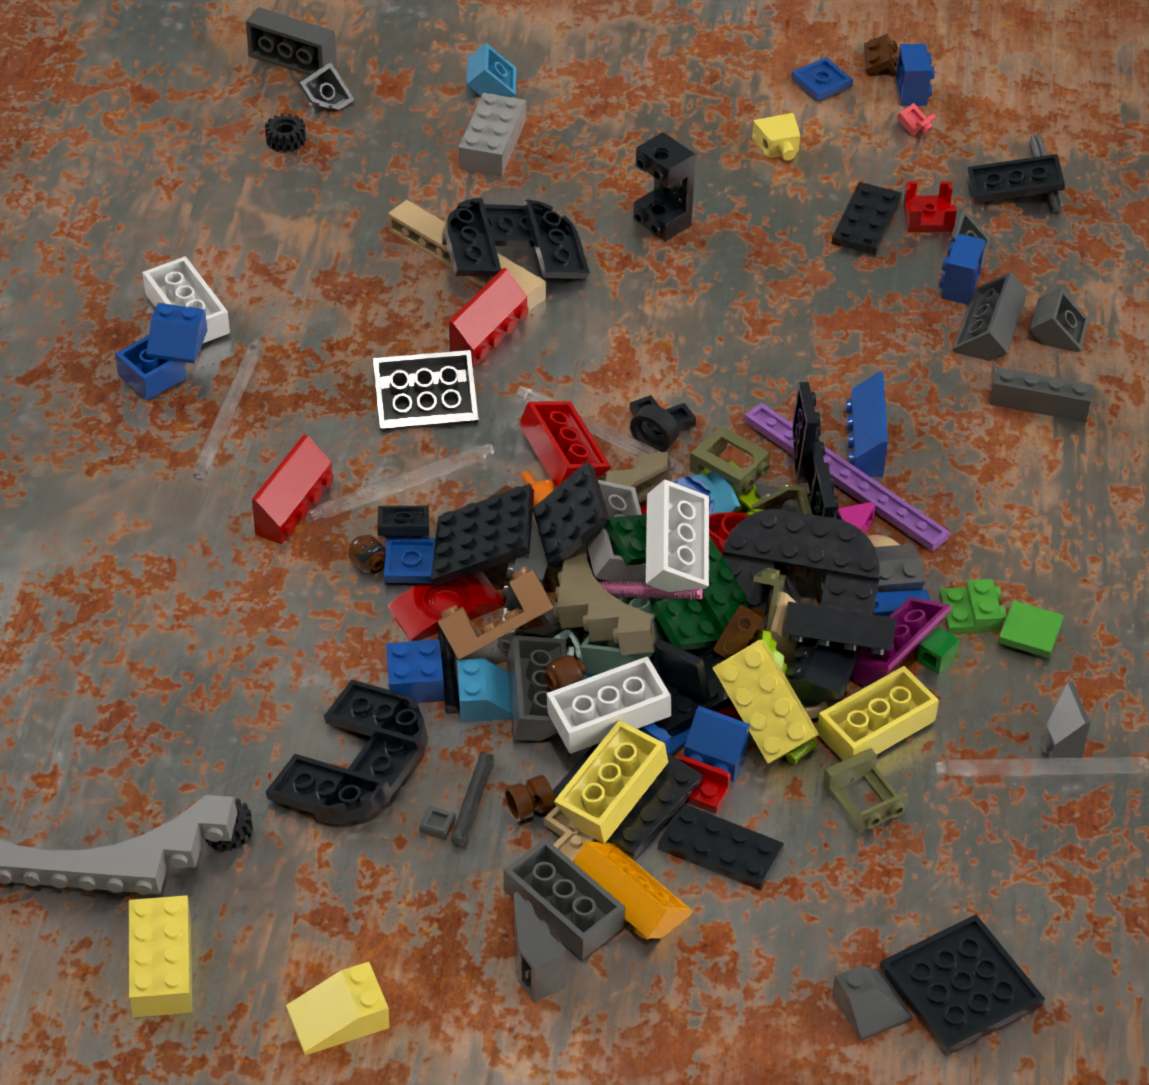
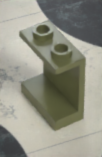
[750,568,786,641]

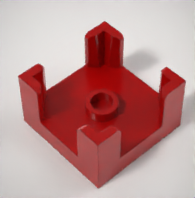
[903,181,957,232]

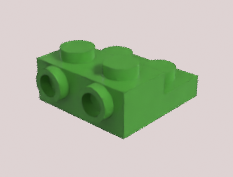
[939,579,1006,634]

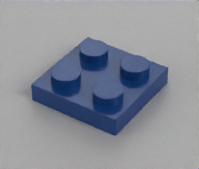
[791,57,853,101]
[384,538,436,583]

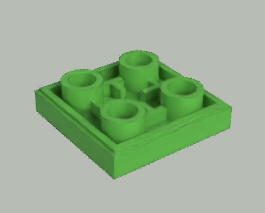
[998,600,1064,658]

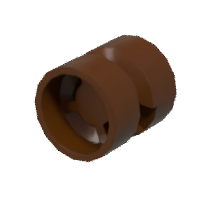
[505,775,555,822]

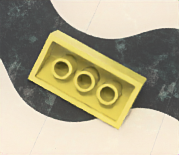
[554,720,668,844]

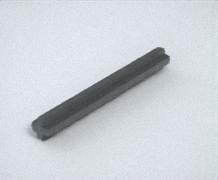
[1030,134,1064,213]

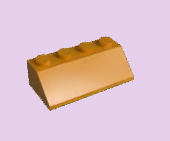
[573,841,693,940]

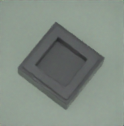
[419,806,456,840]

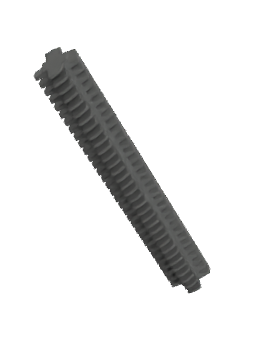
[451,751,494,847]

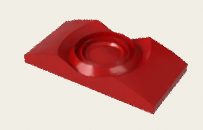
[388,571,505,641]

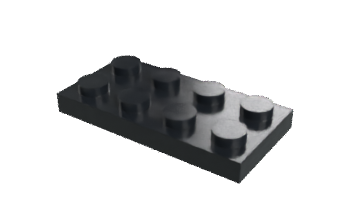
[967,154,1065,203]
[832,182,902,255]
[658,803,784,891]

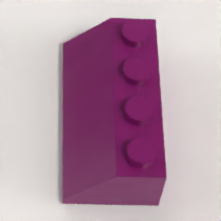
[852,597,952,686]

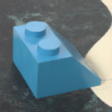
[466,43,517,97]
[457,658,512,722]

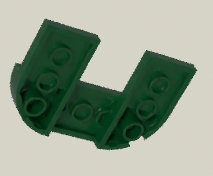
[604,514,748,650]

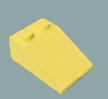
[286,962,390,1055]

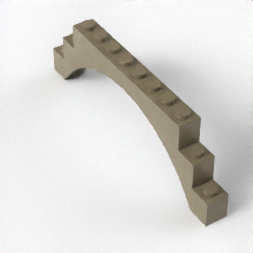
[553,452,672,655]

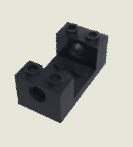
[633,132,696,242]

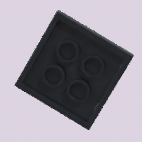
[532,462,610,568]

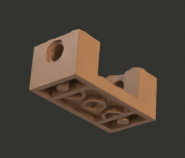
[438,566,554,660]

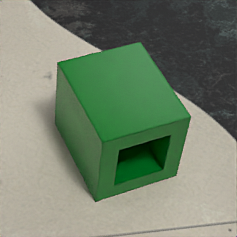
[917,626,960,675]

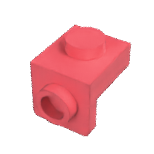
[896,103,936,137]

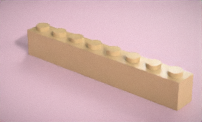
[388,200,546,312]

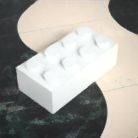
[143,256,230,343]
[547,656,671,754]

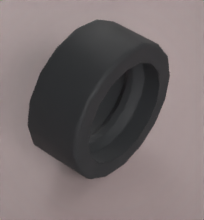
[630,404,679,453]

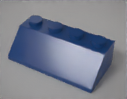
[845,372,888,477]

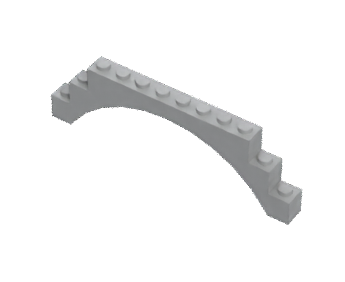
[0,795,237,895]

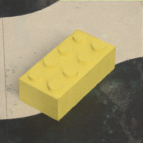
[713,640,819,763]
[817,666,939,761]
[129,895,192,1018]

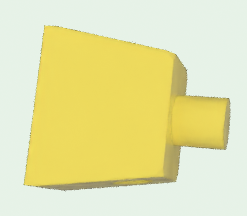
[752,113,800,160]

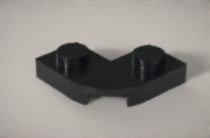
[629,395,696,435]

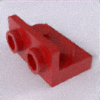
[678,755,731,814]

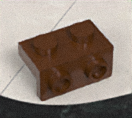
[864,34,899,76]
[713,605,766,659]

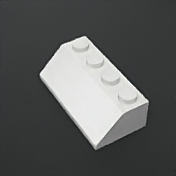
[646,480,709,592]

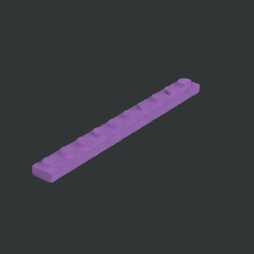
[744,403,950,551]

